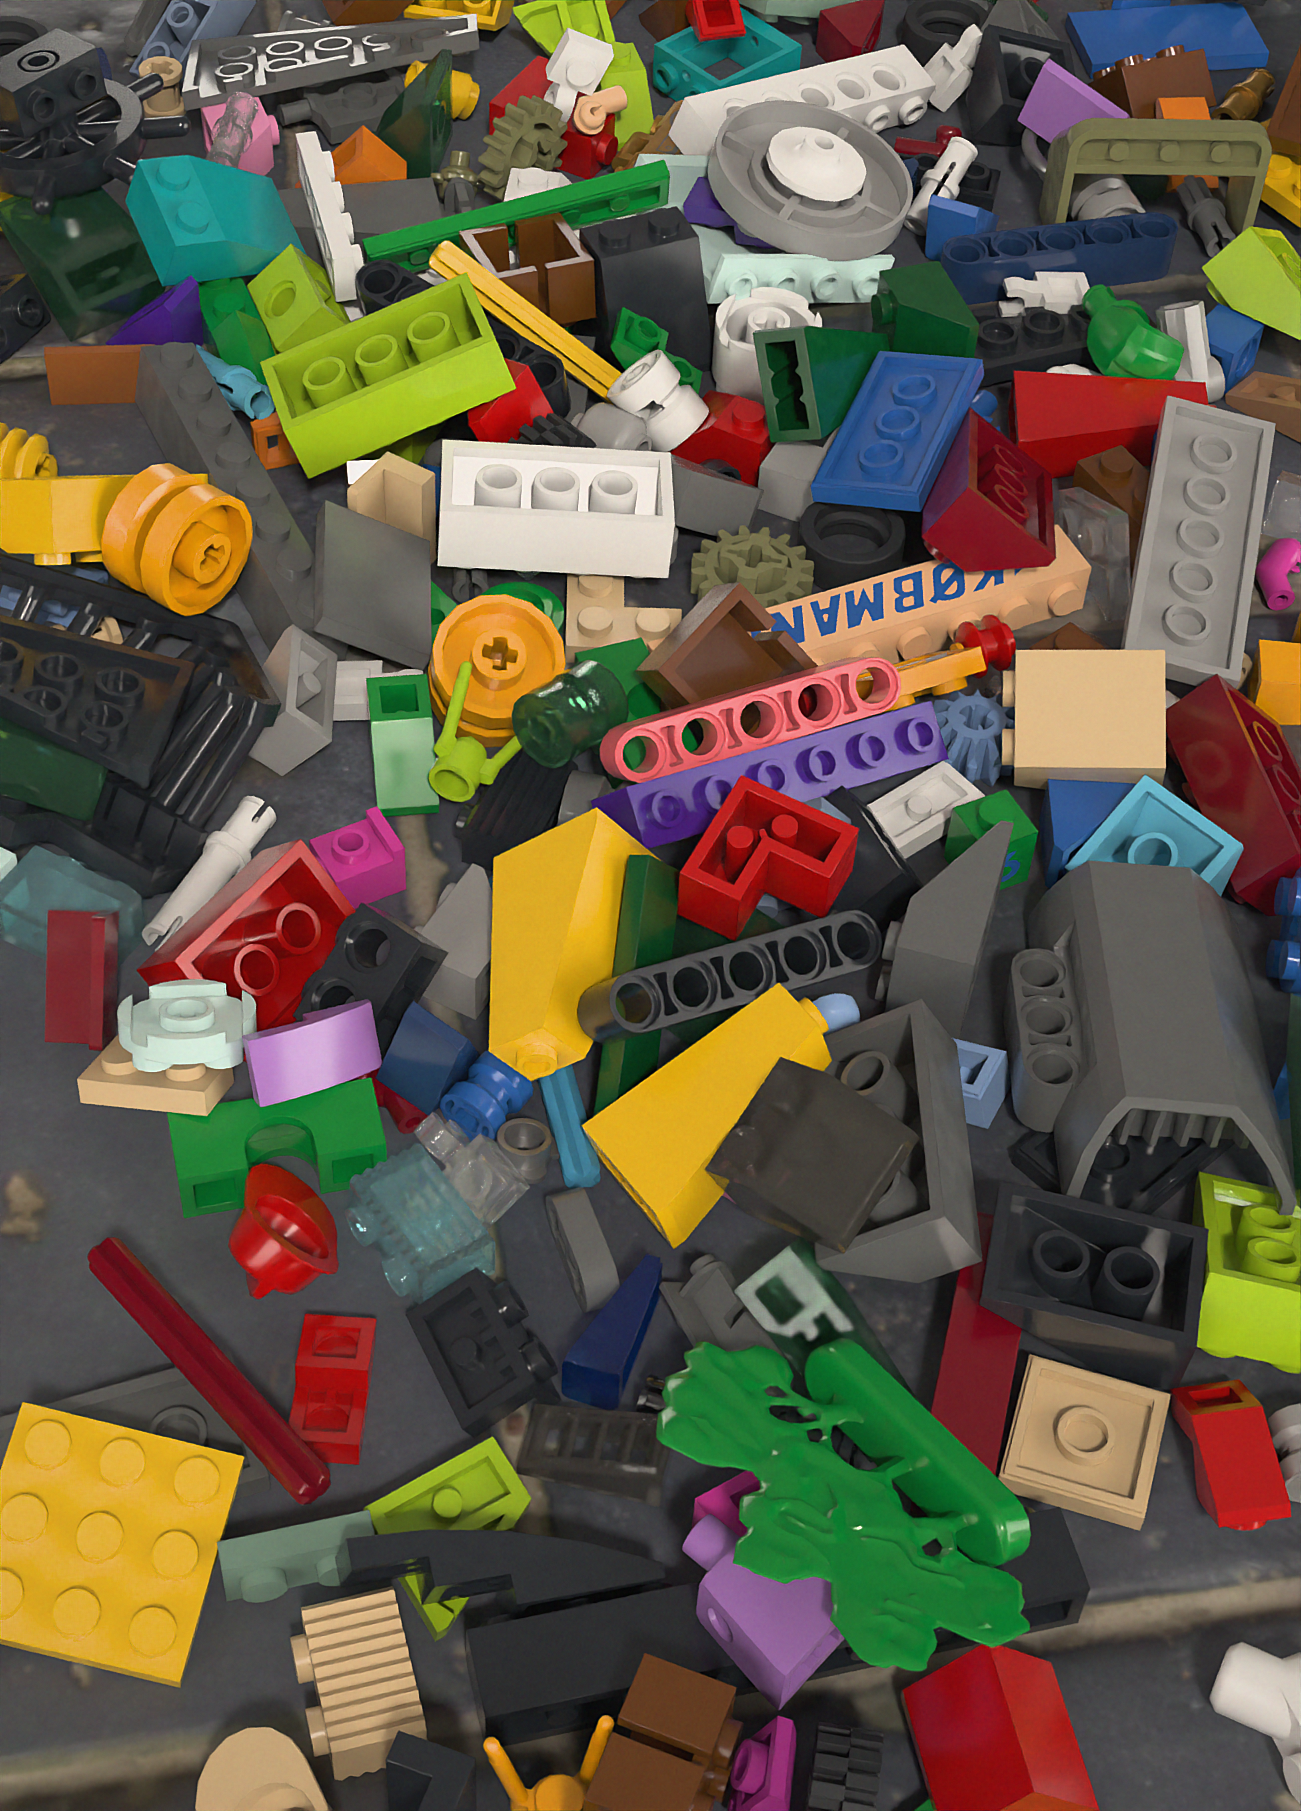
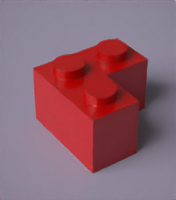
[677,775,859,941]

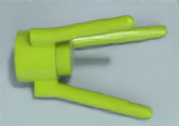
[428,661,559,802]

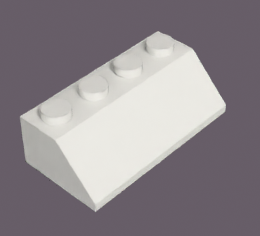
[437,440,675,578]

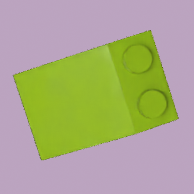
[1202,226,1301,340]
[1192,1172,1301,1374]

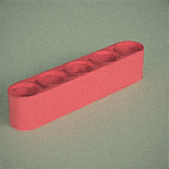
[600,657,901,783]

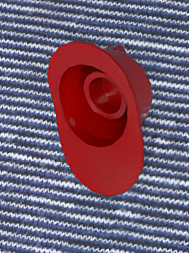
[228,1163,339,1300]

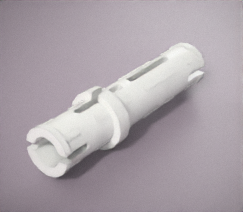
[142,796,276,951]

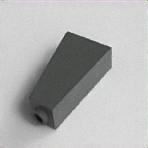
[277,177,443,270]

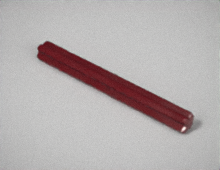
[87,1236,331,1505]

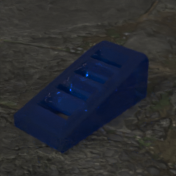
[562,1254,663,1412]

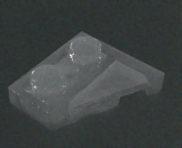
[1054,487,1130,623]

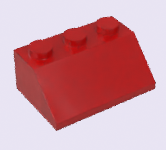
[136,839,356,1063]

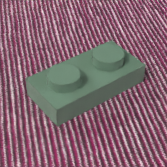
[217,1510,375,1603]

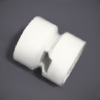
[607,350,709,452]

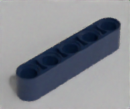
[940,212,1178,305]

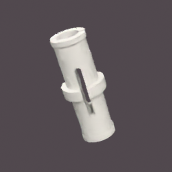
[903,137,978,236]

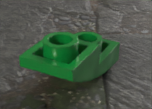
[610,307,703,394]

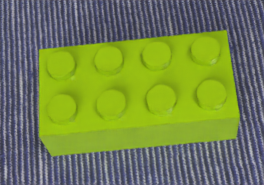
[260,272,517,479]

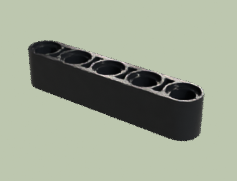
[355,260,572,418]
[577,910,882,1044]

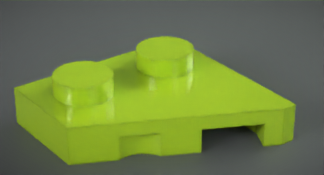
[513,0,616,58]
[363,1436,532,1642]

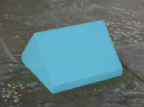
[1064,774,1244,897]

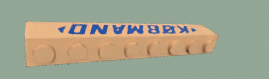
[647,524,1092,712]

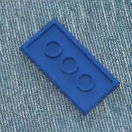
[1065,2,1269,79]
[811,351,984,512]

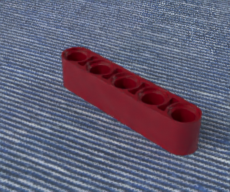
[910,1211,1022,1518]

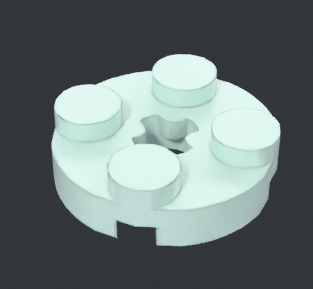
[117,979,257,1072]

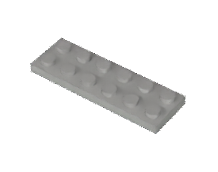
[1120,395,1276,688]

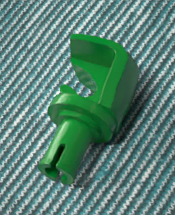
[1082,284,1184,380]

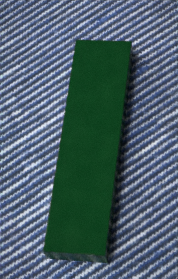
[594,855,680,1115]

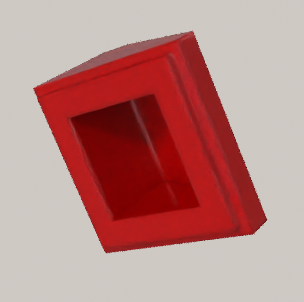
[685,0,746,42]

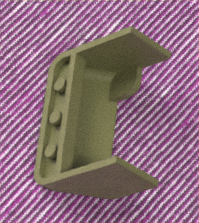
[1039,118,1272,237]

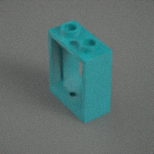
[652,7,802,102]

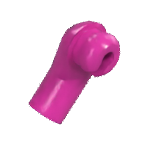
[1255,537,1301,611]

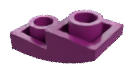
[727,1716,796,1811]

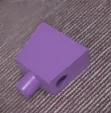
[682,1514,845,1710]

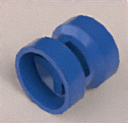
[440,1051,534,1145]

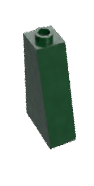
[753,326,890,442]

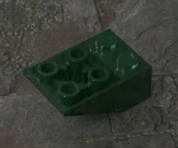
[0,186,166,342]

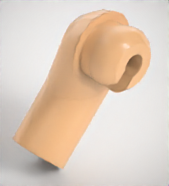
[573,85,627,135]

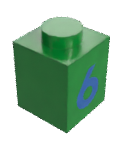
[944,789,1038,891]

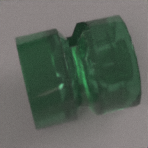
[512,660,629,768]

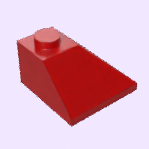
[668,390,776,488]

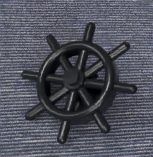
[0,28,191,215]

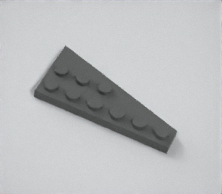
[182,14,480,111]

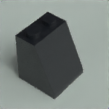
[576,206,713,373]

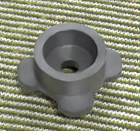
[483,1118,560,1184]

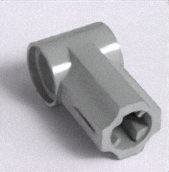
[1155,300,1225,403]

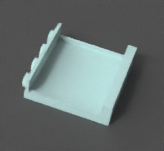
[635,154,895,304]

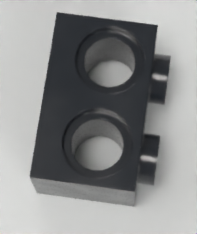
[293,902,449,1061]

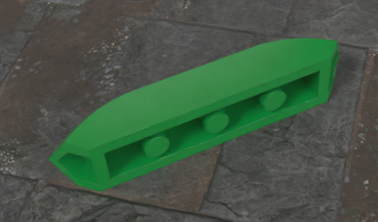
[198,276,275,386]

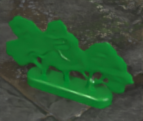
[656,1338,1031,1671]

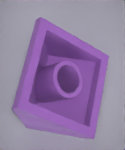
[1018,59,1130,144]

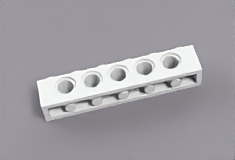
[668,45,937,156]

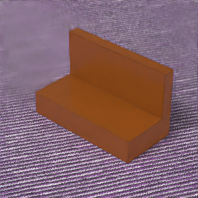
[44,344,155,405]

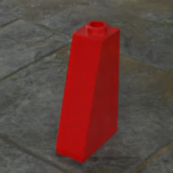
[1006,370,1216,478]

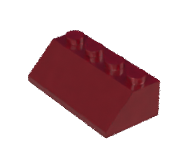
[922,407,1056,572]
[1166,674,1301,917]

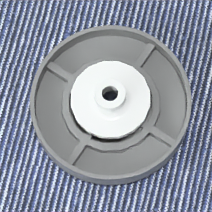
[708,100,913,261]

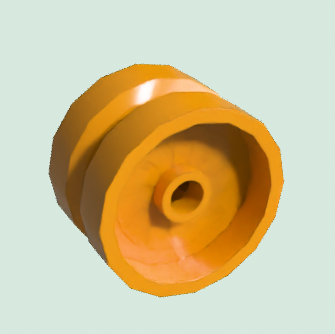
[101,463,253,616]
[427,594,566,748]

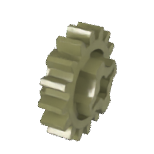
[478,95,568,202]
[690,525,814,608]

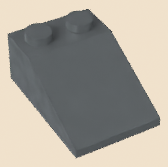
[875,820,1014,1039]

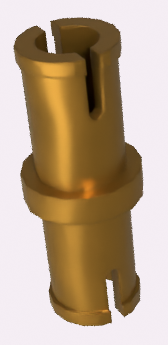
[1211,69,1275,120]

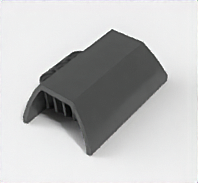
[1002,860,1297,1215]

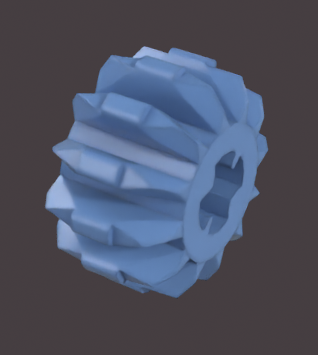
[928,688,1015,787]

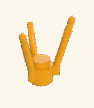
[483,1715,614,1811]

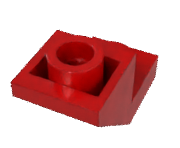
[1170,1379,1291,1531]

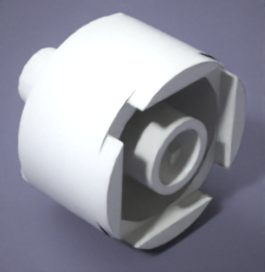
[712,287,822,405]

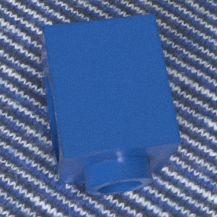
[1205,303,1265,396]

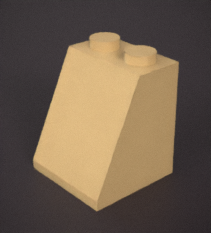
[1002,650,1166,790]

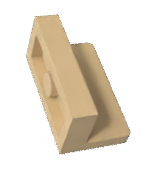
[347,451,437,565]

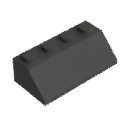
[805,999,983,1283]

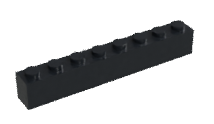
[466,1507,1091,1747]

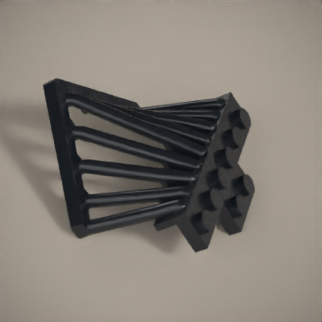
[0,553,281,899]

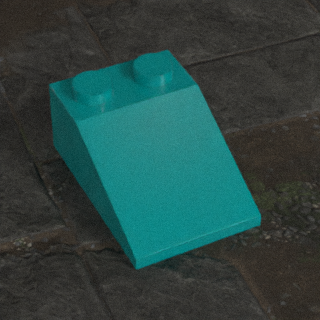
[125,155,307,287]

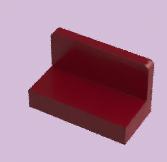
[45,908,119,1051]

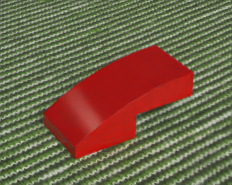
[288,1314,377,1465]

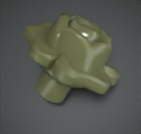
[429,151,486,199]

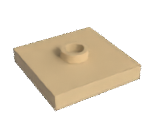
[998,1354,1171,1531]

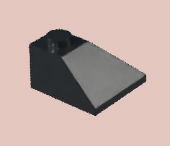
[966,24,1076,147]

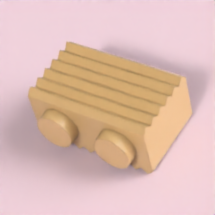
[290,1586,427,1781]

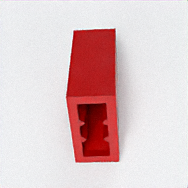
[489,56,618,180]

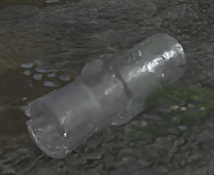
[205,92,259,169]

